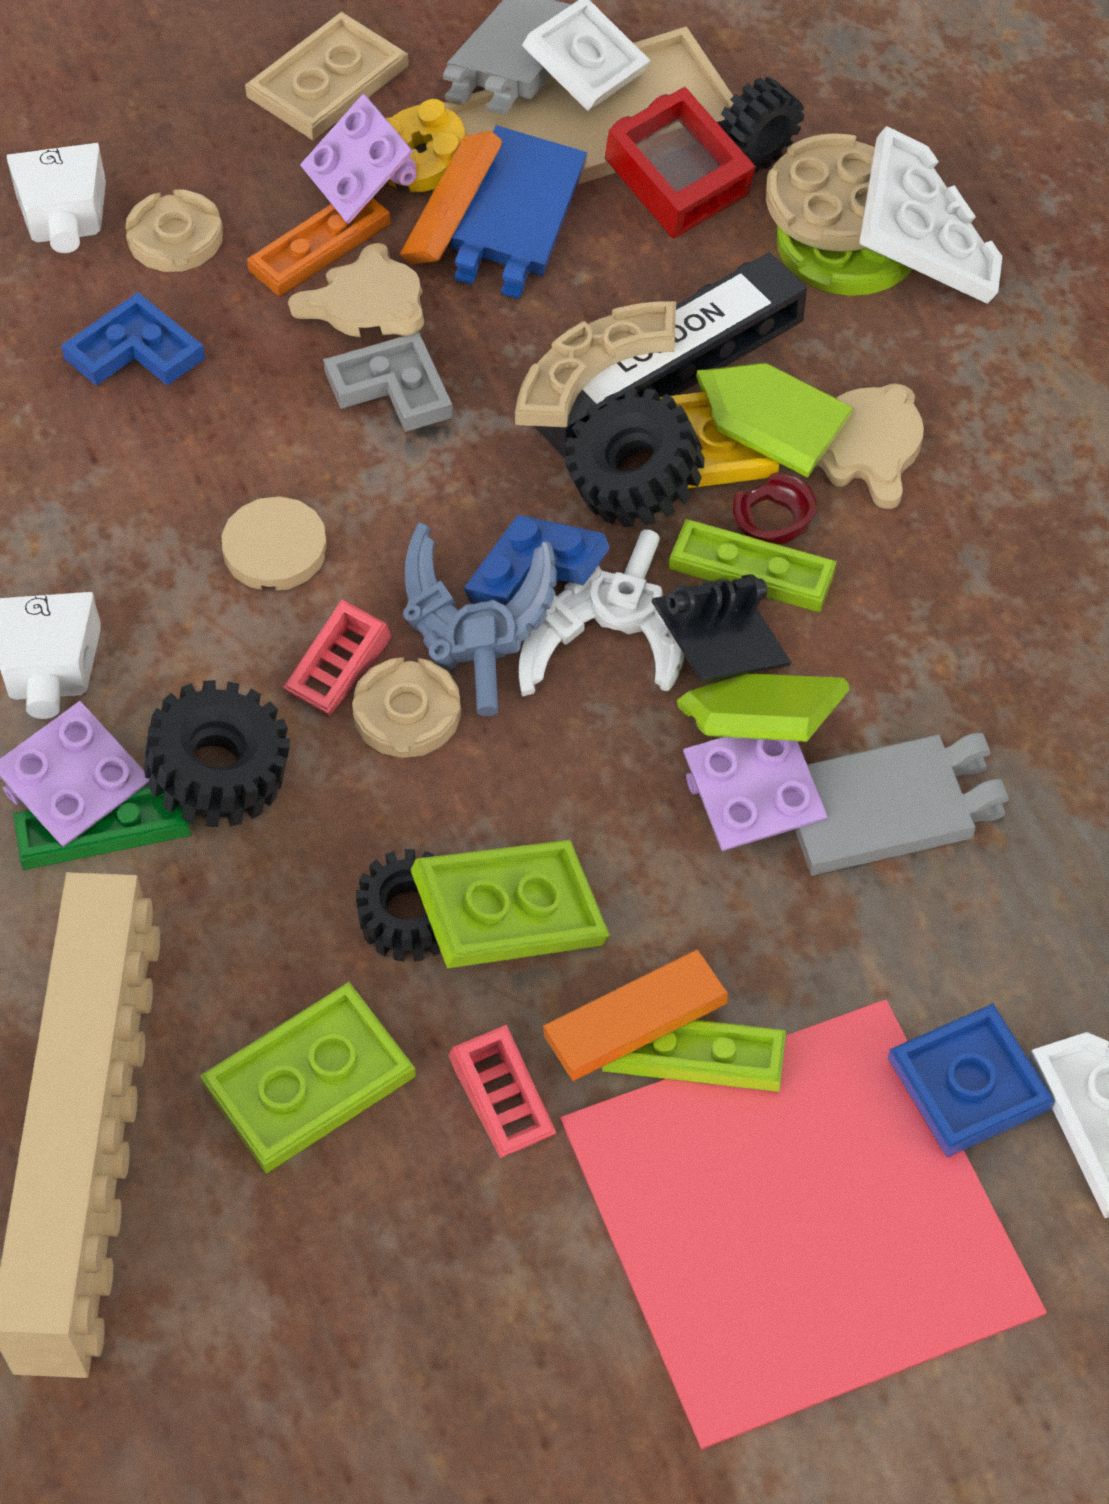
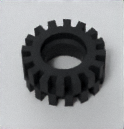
[717,77,805,172]
[356,849,441,962]

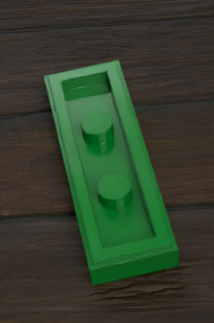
[13,786,191,870]

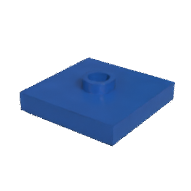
[888,1003,1055,1158]

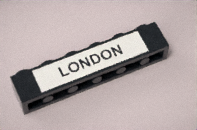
[534,252,807,459]

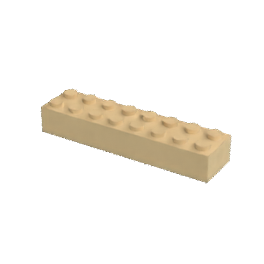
[0,872,160,1378]

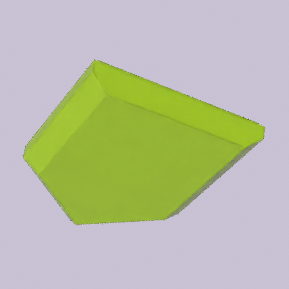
[696,362,855,478]
[677,674,850,742]

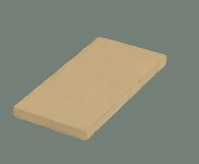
[444,26,733,185]

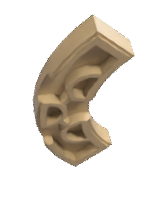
[515,301,676,427]

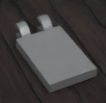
[443,0,572,115]
[795,733,1009,876]

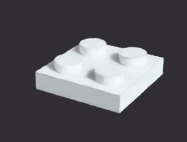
[522,0,651,111]

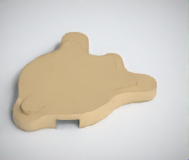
[288,243,424,337]
[816,384,924,509]

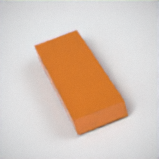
[399,130,502,265]
[247,198,391,297]
[543,949,728,1081]

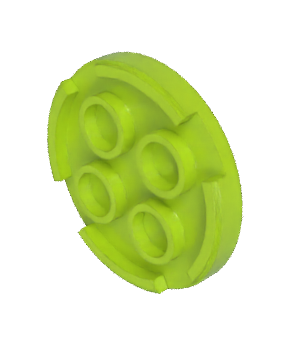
[776,225,913,296]

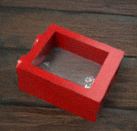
[604,86,755,239]

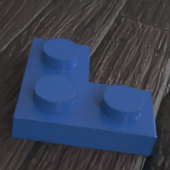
[61,292,206,386]
[464,515,610,606]

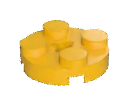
[386,99,468,192]

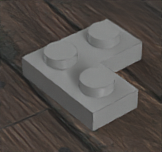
[323,332,453,432]

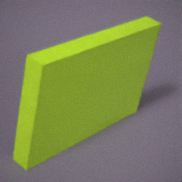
[410,840,610,969]
[200,982,416,1174]

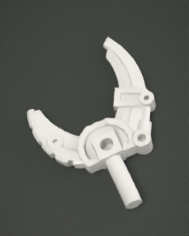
[519,530,685,697]

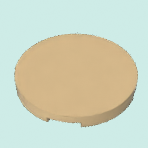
[766,134,875,251]

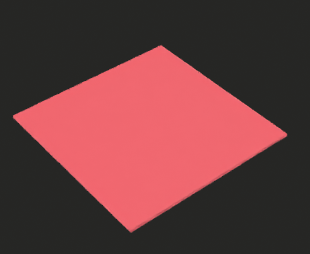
[560,999,1047,1450]

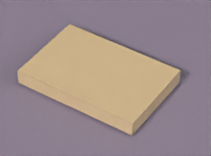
[245,12,409,140]

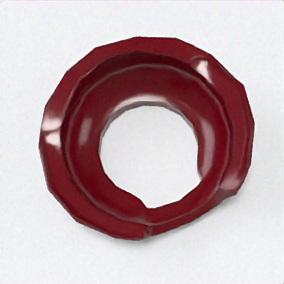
[733,473,817,544]

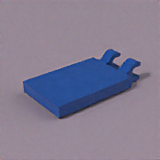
[451,125,587,299]

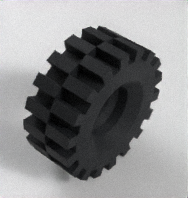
[565,389,705,527]
[144,680,290,828]

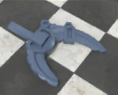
[403,522,557,716]

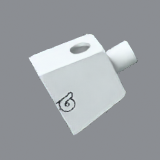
[7,143,106,253]
[0,592,101,719]

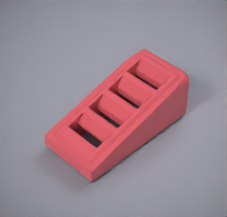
[283,599,392,716]
[448,1024,556,1159]

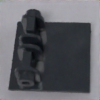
[651,574,792,682]

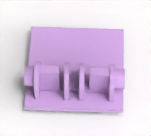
[300,93,417,224]
[0,701,150,848]
[683,737,828,851]

